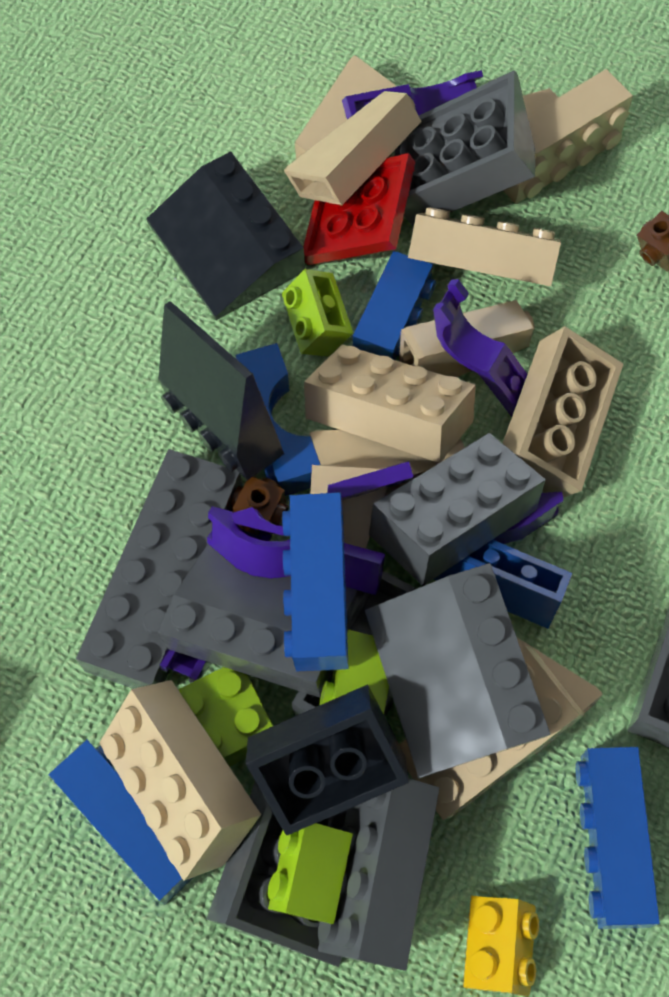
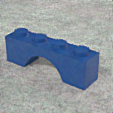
[235,343,320,496]

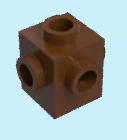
[636,211,669,273]
[230,477,289,537]

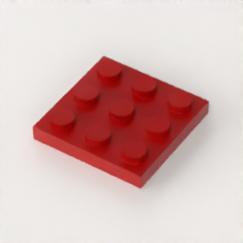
[303,153,415,265]

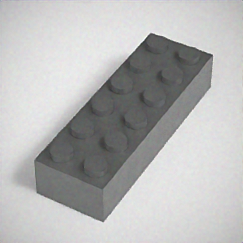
[76,449,243,689]

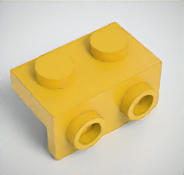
[463,896,539,997]

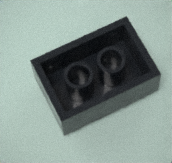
[246,684,409,836]

